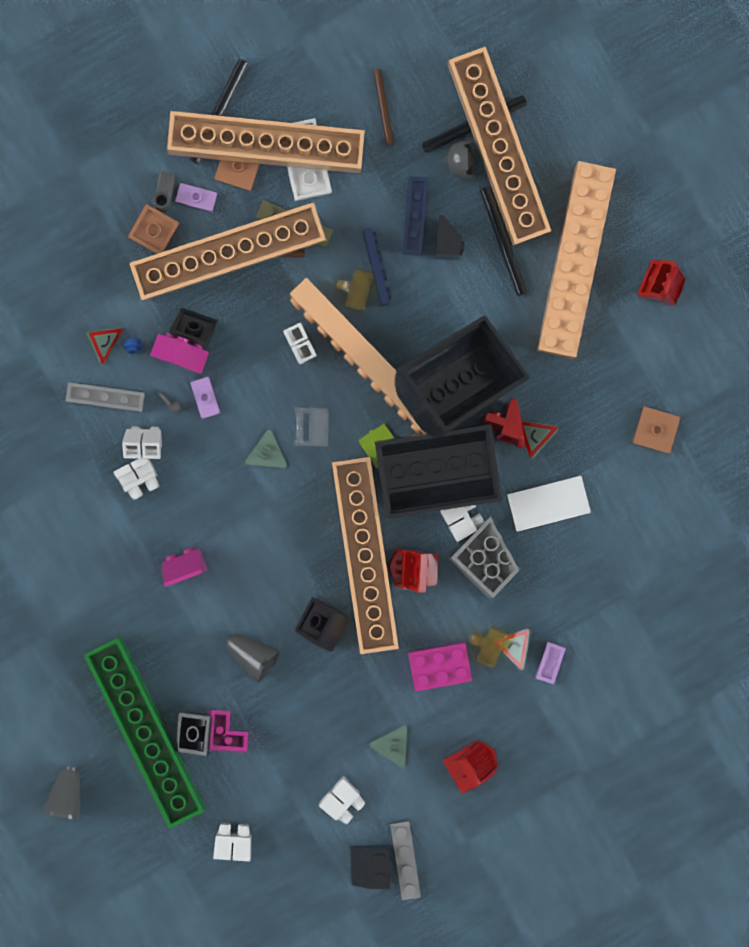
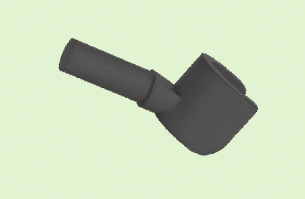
[158,391,182,413]

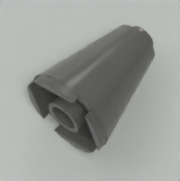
[225,633,280,683]
[41,766,81,821]

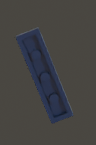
[403,177,428,256]
[363,228,392,306]

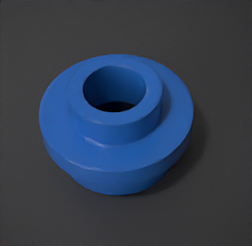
[123,338,143,354]

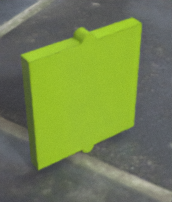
[358,424,394,468]

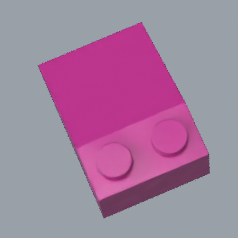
[162,547,208,587]

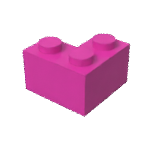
[150,333,209,374]
[207,710,248,753]

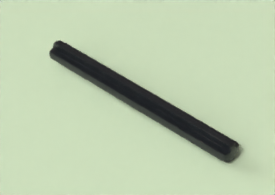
[190,59,248,165]
[422,95,527,153]
[480,187,527,296]

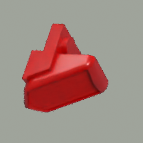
[637,259,686,306]
[478,398,524,449]
[387,548,439,593]
[443,739,498,794]

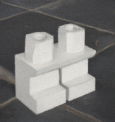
[283,322,317,365]
[122,426,162,459]
[113,456,159,500]
[440,505,484,542]
[319,775,365,824]
[213,822,252,861]

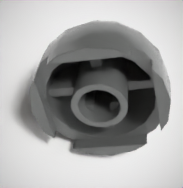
[444,140,477,179]

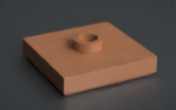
[214,160,260,192]
[128,203,180,254]
[632,406,681,454]

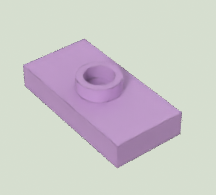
[175,183,218,212]
[190,377,220,419]
[535,641,566,684]

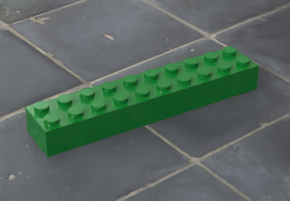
[83,636,206,829]

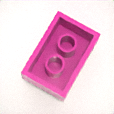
[408,641,472,692]

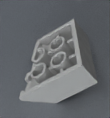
[448,516,519,599]

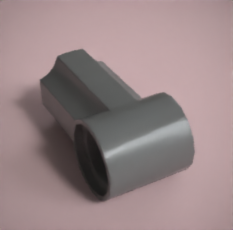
[153,172,176,212]

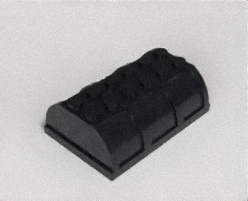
[394,315,530,437]
[375,423,502,519]

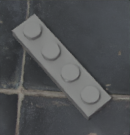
[66,382,145,412]
[390,820,421,900]

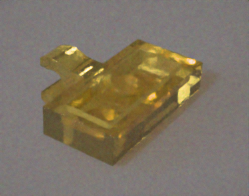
[336,269,373,311]
[470,626,509,669]

